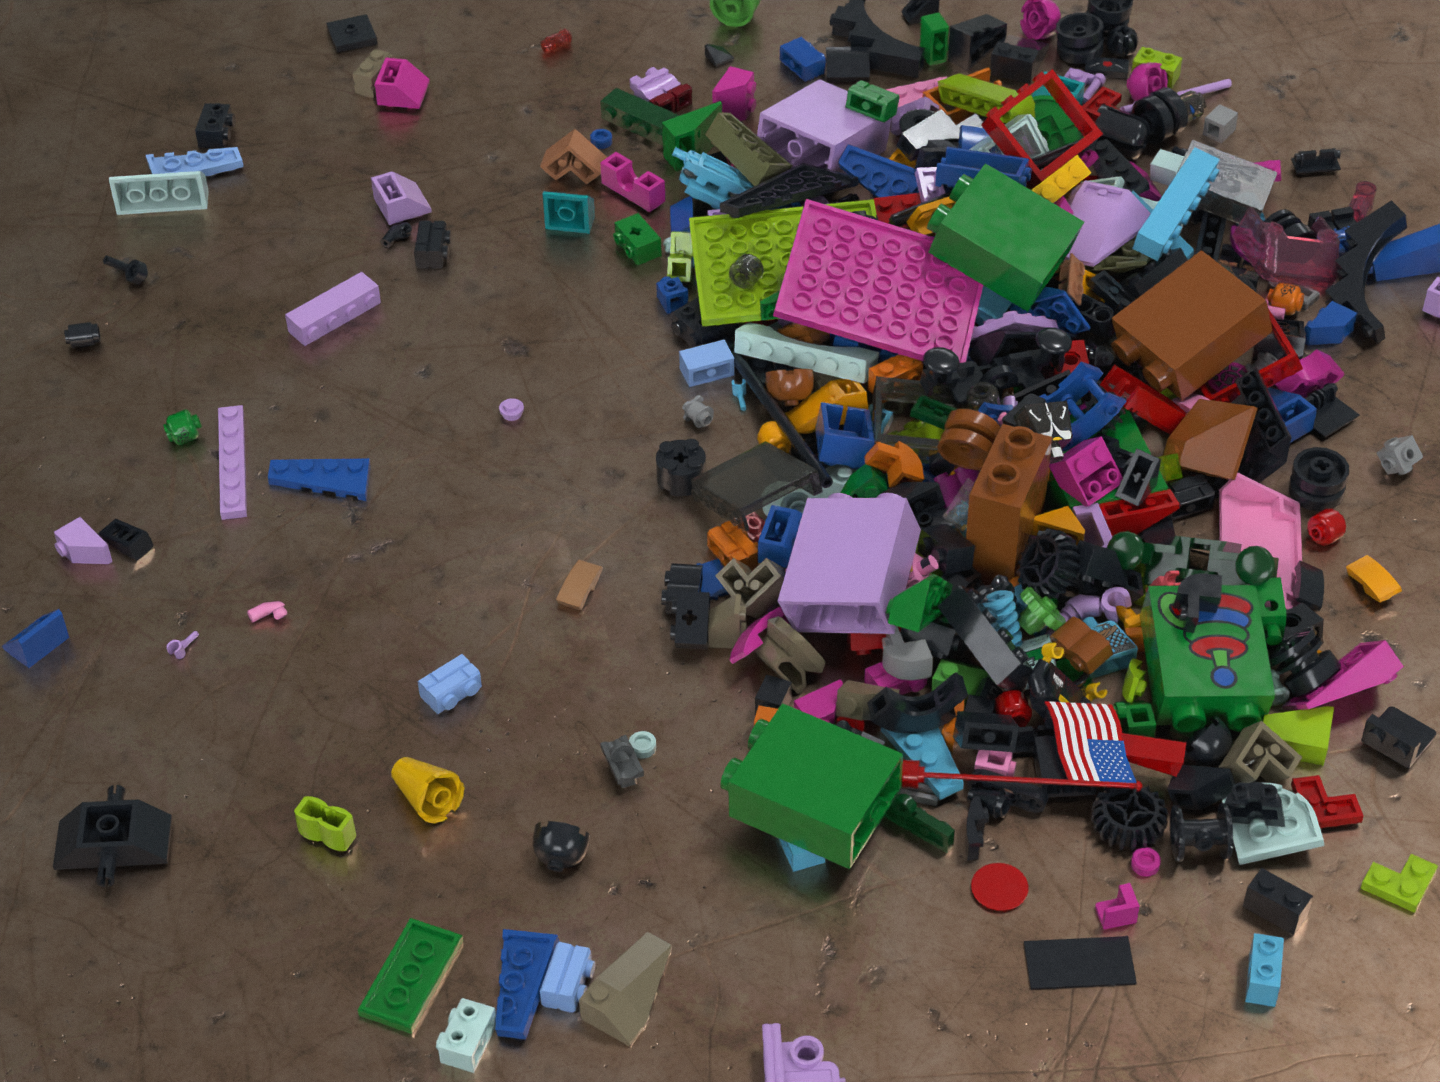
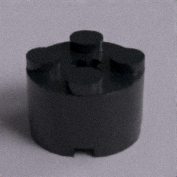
[656,439,706,496]

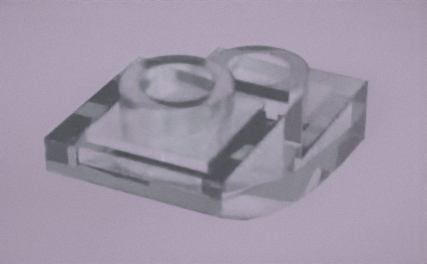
[942,478,975,532]

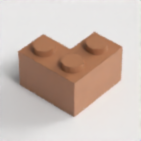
[540,129,607,184]

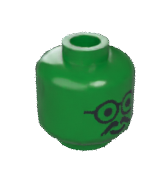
[163,409,202,445]

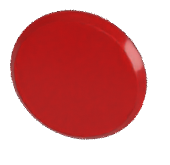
[971,863,1029,911]

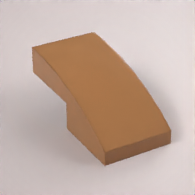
[556,560,603,611]

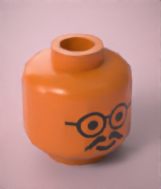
[1267,282,1304,316]

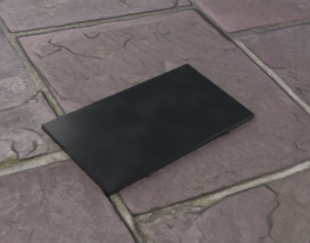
[1024,936,1137,990]

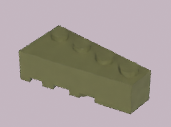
[705,112,793,186]

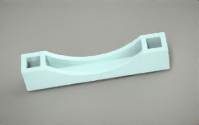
[734,322,879,383]

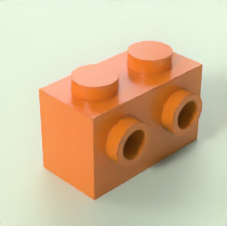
[868,354,923,404]

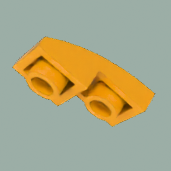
[1346,555,1402,603]

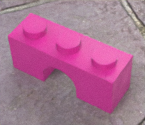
[600,152,665,212]

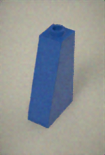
[1368,224,1440,281]

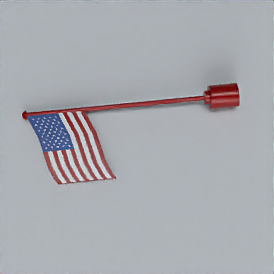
[901,701,1142,792]

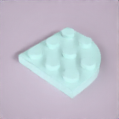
[1221,783,1324,865]

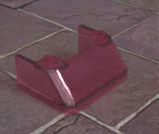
[1232,207,1340,288]

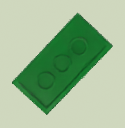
[358,918,463,1034]

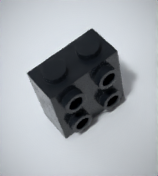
[671,297,739,348]
[900,619,968,659]
[1033,735,1097,798]

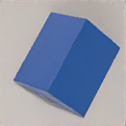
[2,609,69,668]

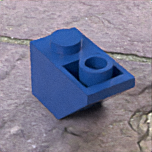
[1305,301,1357,346]

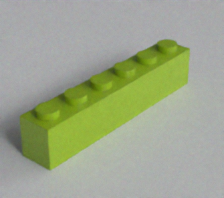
[937,73,1035,123]

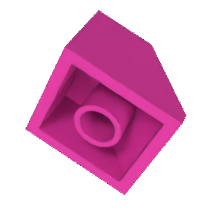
[712,66,757,121]

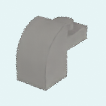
[882,626,933,680]

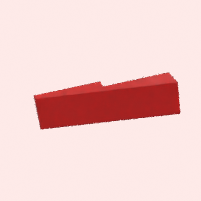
[1122,733,1186,777]

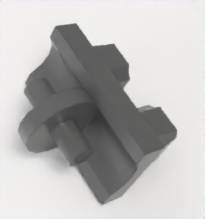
[600,735,644,788]

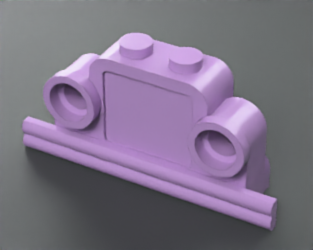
[762,1023,846,1082]

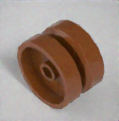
[937,409,1001,470]

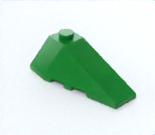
[886,574,953,632]

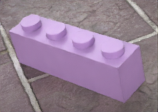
[285,272,381,346]

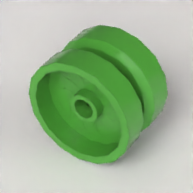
[710,0,761,27]

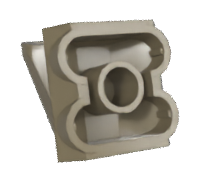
[754,616,826,694]

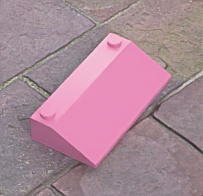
[1219,472,1302,610]

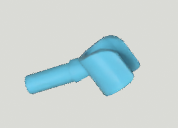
[732,379,746,411]

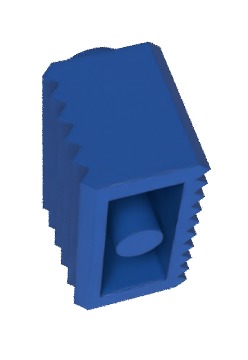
[780,36,826,82]

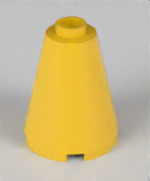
[391,757,464,823]

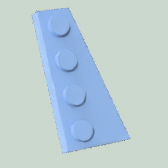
[146,147,244,176]

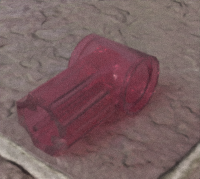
[1348,181,1377,222]

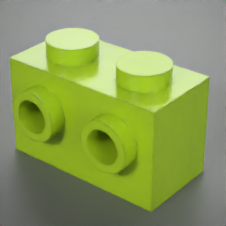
[1131,47,1182,89]

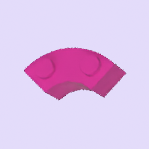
[1275,349,1345,398]

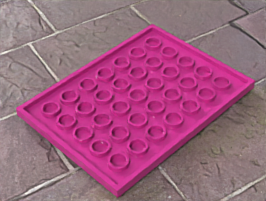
[773,199,983,363]

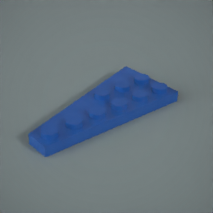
[838,144,954,238]

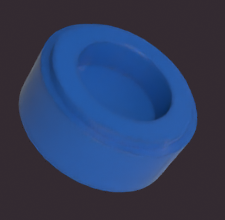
[590,129,612,149]

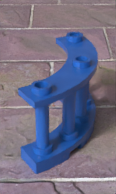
[978,361,1127,456]

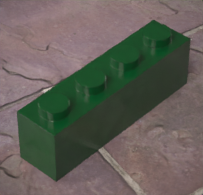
[600,88,679,146]

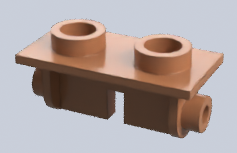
[1059,253,1085,306]

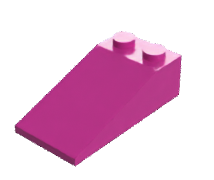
[1282,640,1404,711]

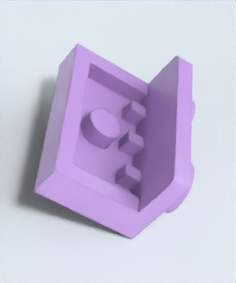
[890,97,939,136]

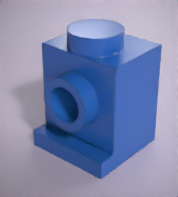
[656,276,688,314]

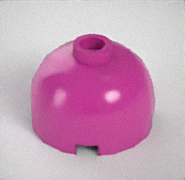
[1020,0,1061,40]
[1127,62,1167,101]

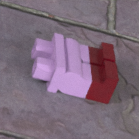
[630,67,692,113]

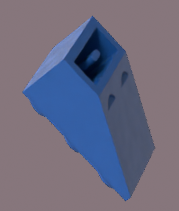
[1009,287,1091,334]
[1267,388,1317,442]
[758,505,803,568]

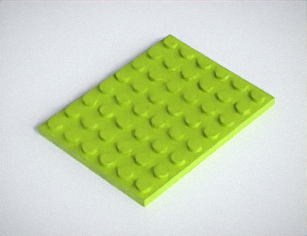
[689,199,877,327]

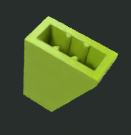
[1263,706,1334,766]

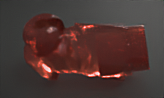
[540,29,572,53]

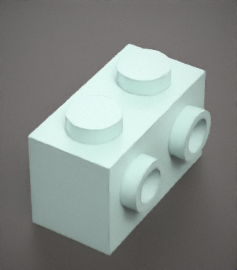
[436,998,496,1073]

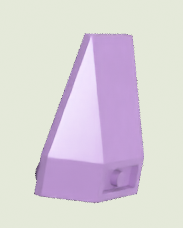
[1063,180,1151,267]

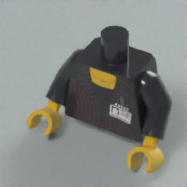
[1028,643,1107,729]

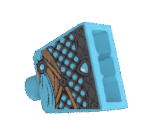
[1083,617,1138,679]

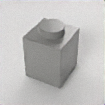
[1203,104,1238,143]

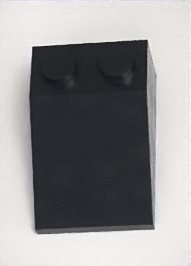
[990,35,1050,84]
[1252,319,1306,361]

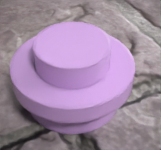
[499,398,524,421]

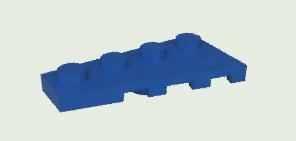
[268,458,371,501]
[495,929,560,1039]

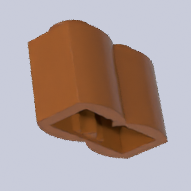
[1050,616,1113,674]

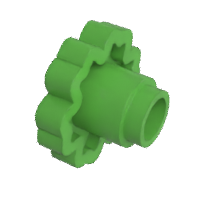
[1018,587,1066,635]

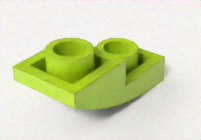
[1122,658,1147,703]

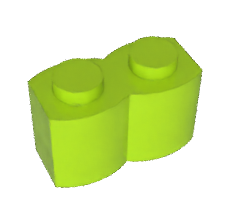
[294,796,357,851]

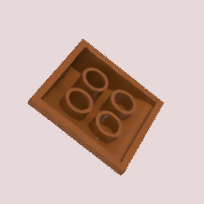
[1161,399,1258,481]

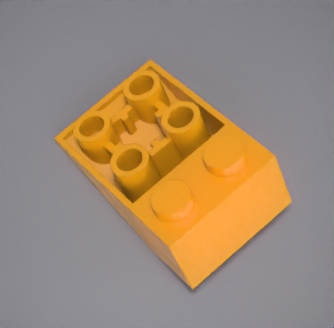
[786,378,868,434]

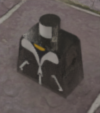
[1013,401,1073,463]

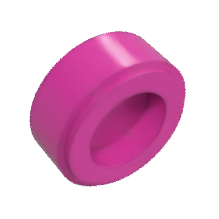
[1131,848,1161,877]

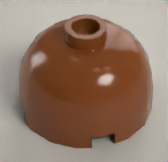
[765,369,814,406]

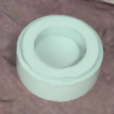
[629,731,656,759]

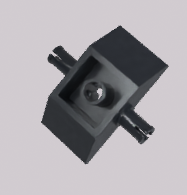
[53,785,173,887]

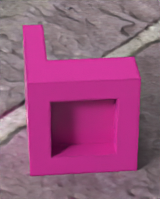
[1095,883,1140,930]

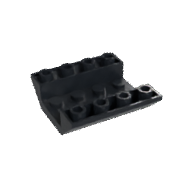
[1203,366,1292,498]

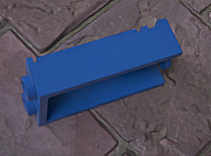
[935,147,1032,187]

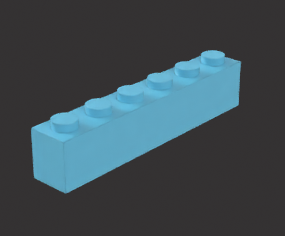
[1132,147,1220,261]

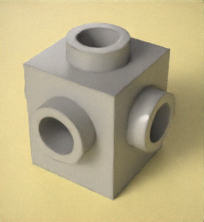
[1376,435,1423,475]

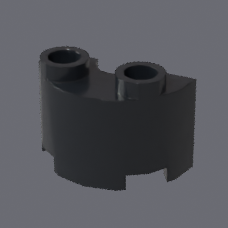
[1224,782,1285,827]

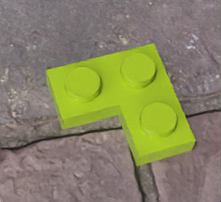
[1361,854,1438,913]

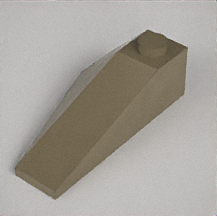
[579,932,672,1046]

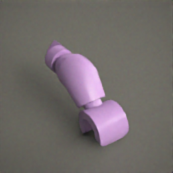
[1045,587,1132,636]

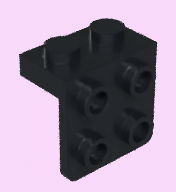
[1361,706,1436,769]

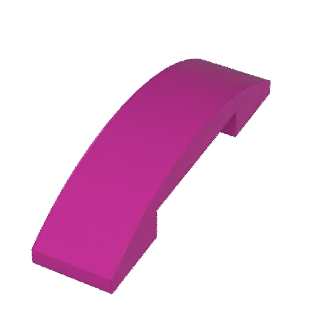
[729,607,789,664]

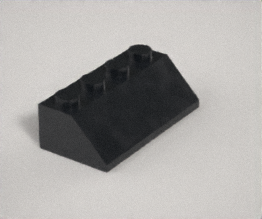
[969,331,1076,375]
[937,585,1033,692]

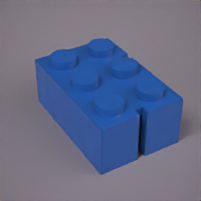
[815,402,875,469]

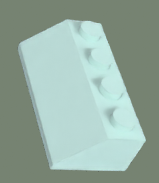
[109,171,209,215]

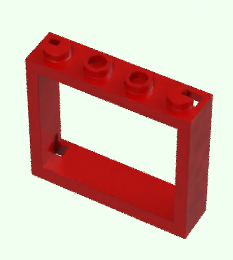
[981,69,1103,190]
[1199,308,1303,403]

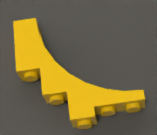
[1032,155,1091,203]

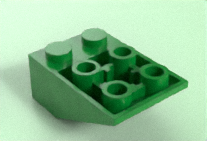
[662,101,722,172]

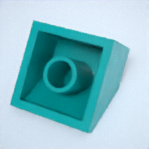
[542,191,595,234]

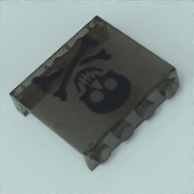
[1176,140,1278,230]

